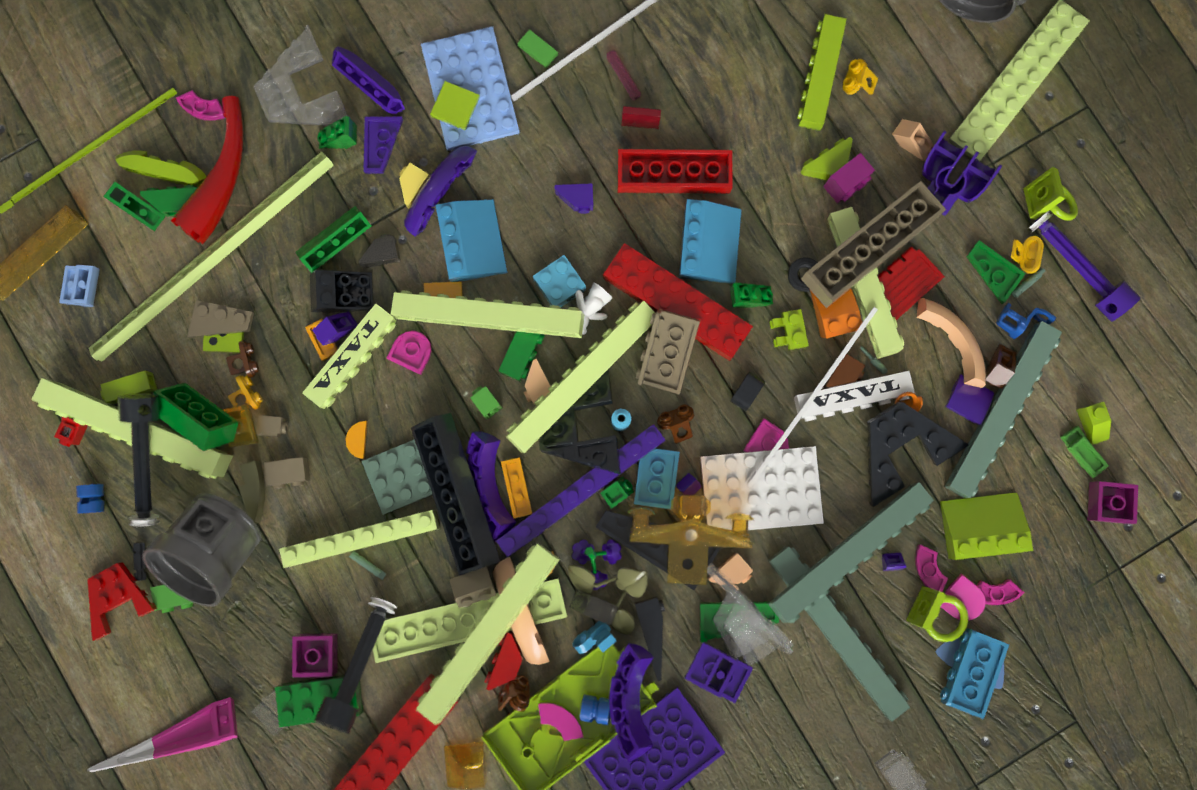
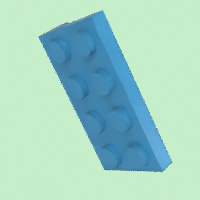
[940,628,1010,719]

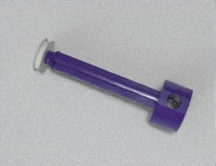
[1029,211,1141,322]

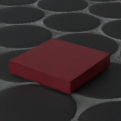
[622,106,661,129]

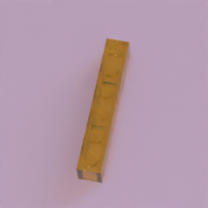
[0,205,88,301]

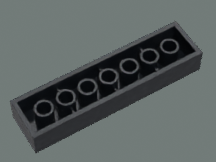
[411,413,500,576]

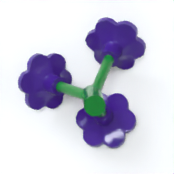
[571,539,622,590]

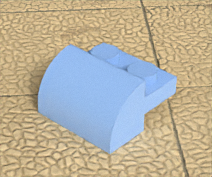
[59,265,100,307]

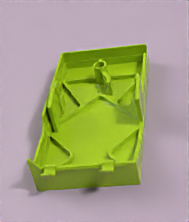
[481,644,659,790]

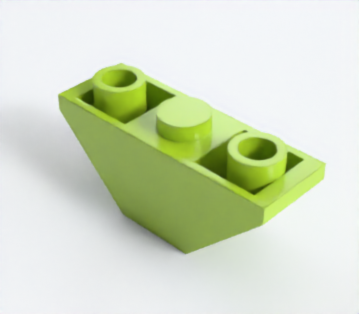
[801,137,853,180]

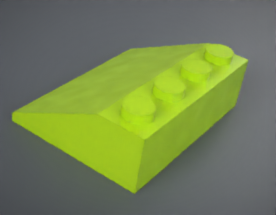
[940,493,1033,560]

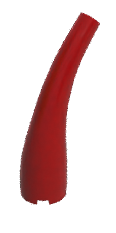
[171,96,243,245]

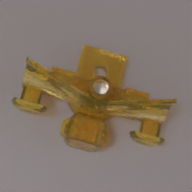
[627,494,754,585]

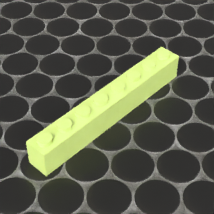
[827,207,904,359]
[279,510,440,568]

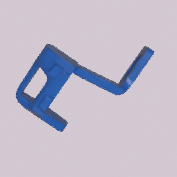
[996,303,1056,339]

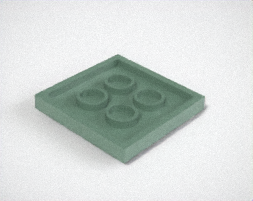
[362,440,432,515]

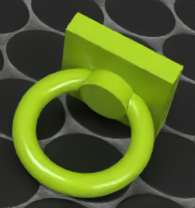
[1023,167,1078,221]
[906,586,968,642]

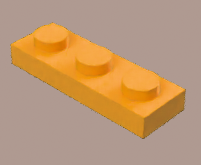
[501,457,533,518]

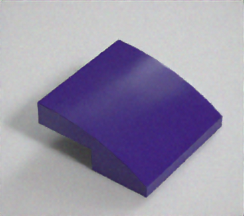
[945,374,994,425]

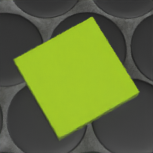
[430,81,480,130]

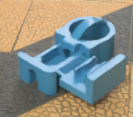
[572,617,617,654]

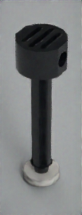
[118,393,160,527]
[314,597,397,734]

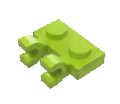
[769,309,809,350]

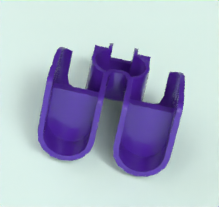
[922,130,1002,216]

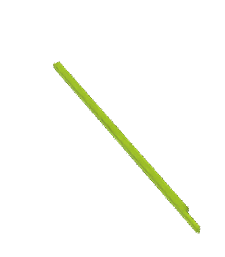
[0,88,177,214]

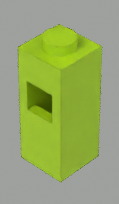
[100,371,157,405]

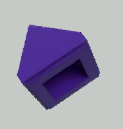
[675,473,702,500]
[882,553,906,571]

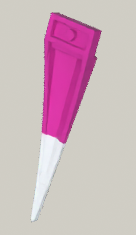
[87,697,238,772]

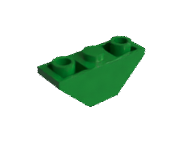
[317,116,357,149]
[140,185,198,217]
[730,283,773,308]

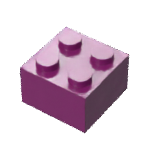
[823,153,875,204]
[1088,481,1138,524]
[292,633,338,677]

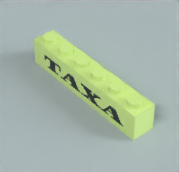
[303,304,397,409]

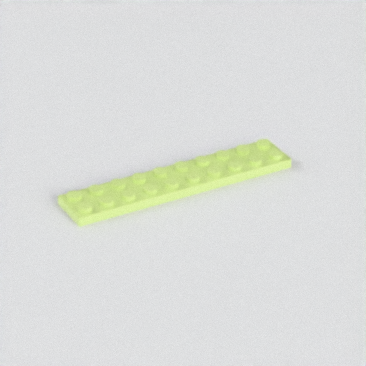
[948,0,1089,161]
[373,578,567,663]

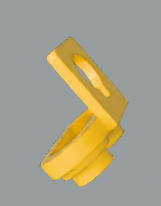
[843,59,878,95]
[1011,236,1044,274]
[228,375,263,412]

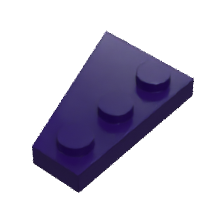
[364,117,403,174]

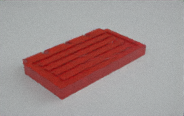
[878,247,945,320]

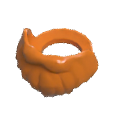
[895,392,923,412]

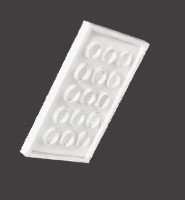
[700,446,824,534]

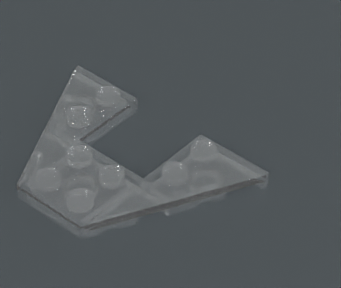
[253,25,348,126]

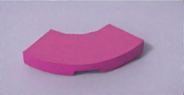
[176,90,225,121]
[915,544,948,592]
[977,579,1025,605]
[538,702,584,741]

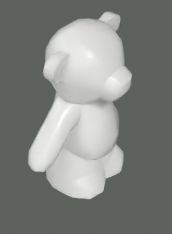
[575,283,612,335]

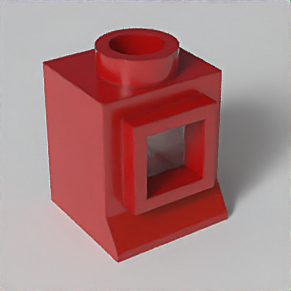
[54,417,88,447]

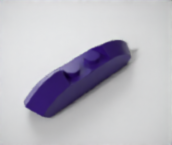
[332,46,405,114]

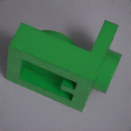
[600,477,634,509]

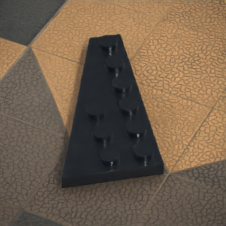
[596,511,725,590]

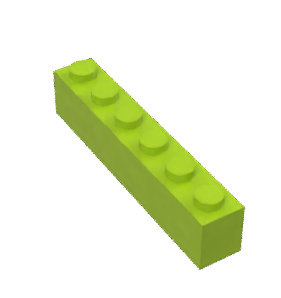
[797,14,847,131]

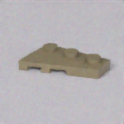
[187,300,254,338]

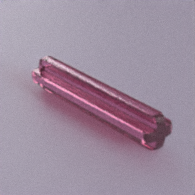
[606,50,641,101]

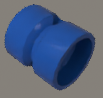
[76,484,105,514]
[580,694,610,725]

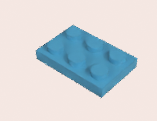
[634,449,680,509]

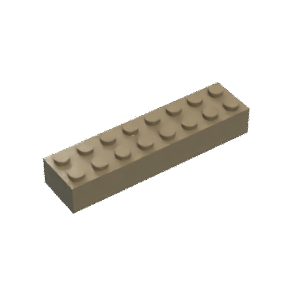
[801,181,946,308]

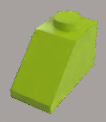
[1077,401,1111,445]

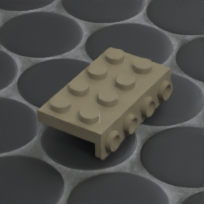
[636,309,701,394]

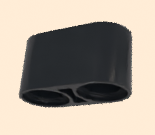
[730,371,765,411]

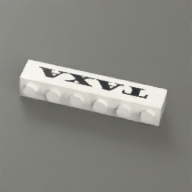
[794,371,915,422]

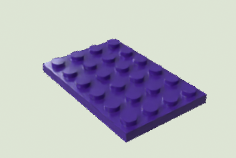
[584,687,725,790]

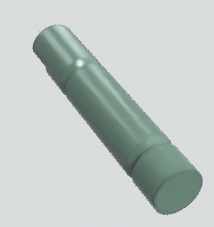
[1012,268,1045,298]
[350,551,387,580]

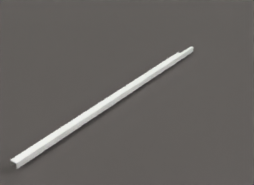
[511,0,657,101]
[745,307,878,488]

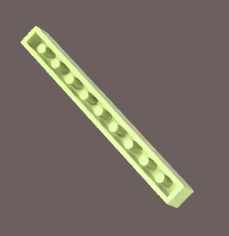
[390,290,585,338]
[505,301,655,453]
[417,544,560,725]

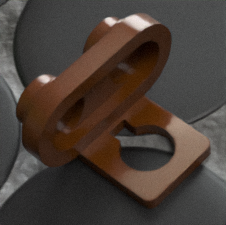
[226,340,259,378]
[657,404,695,443]
[498,676,530,712]

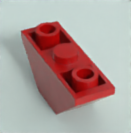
[484,631,524,691]

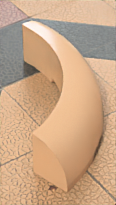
[916,298,986,388]
[493,557,550,665]

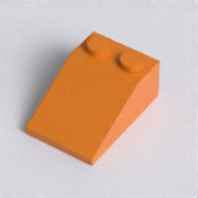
[810,288,862,339]

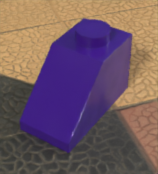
[555,184,593,214]
[312,311,358,346]

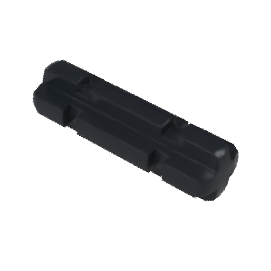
[133,542,147,581]

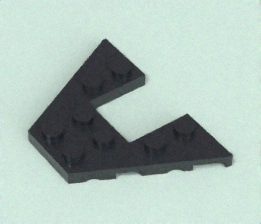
[539,369,621,474]
[867,401,969,507]

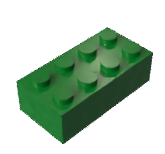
[153,383,239,451]
[275,675,363,728]

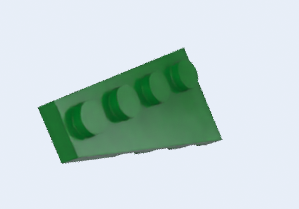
[700,601,779,643]

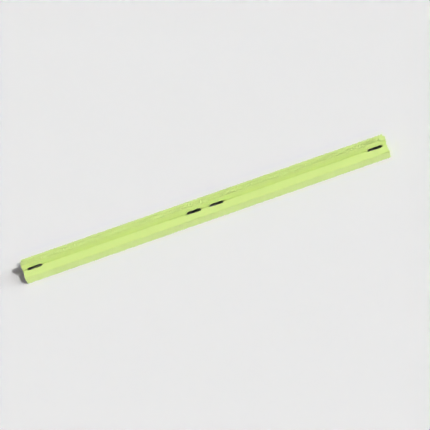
[89,151,333,362]

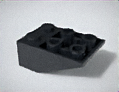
[310,270,373,313]

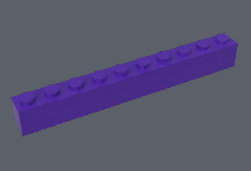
[496,424,665,557]

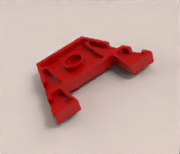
[87,562,157,641]

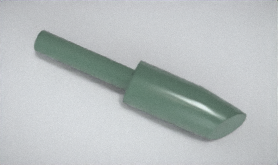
[860,346,888,374]

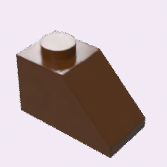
[986,344,1017,389]
[822,354,865,389]

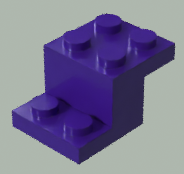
[684,642,753,703]

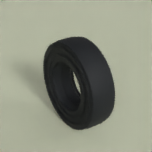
[788,257,818,292]

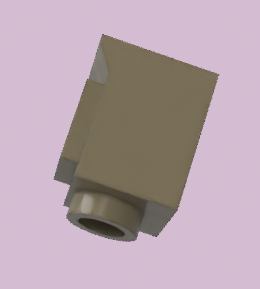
[256,415,288,437]

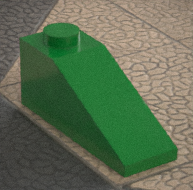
[103,181,166,232]

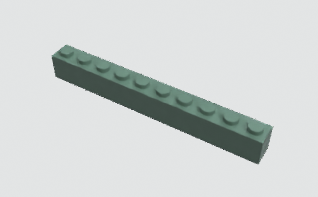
[944,321,1062,498]
[768,482,934,623]
[768,546,910,722]

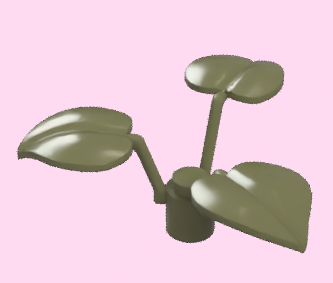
[568,564,647,635]

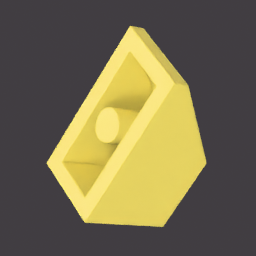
[399,163,429,209]

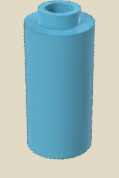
[611,409,631,431]

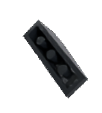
[634,596,665,681]

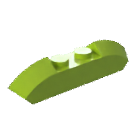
[115,151,207,187]

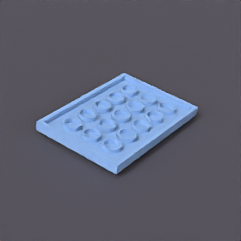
[421,27,520,151]

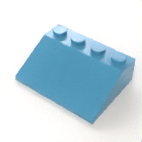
[679,199,741,283]
[436,200,507,282]

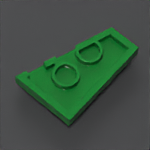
[966,240,1026,304]

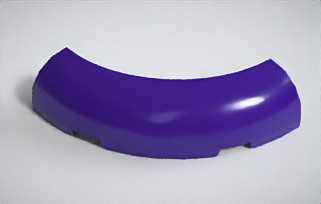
[404,146,477,236]
[466,432,516,541]
[609,644,654,761]

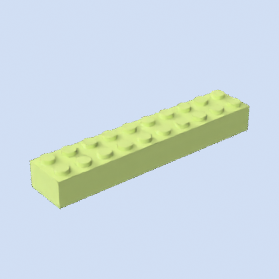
[31,378,233,479]

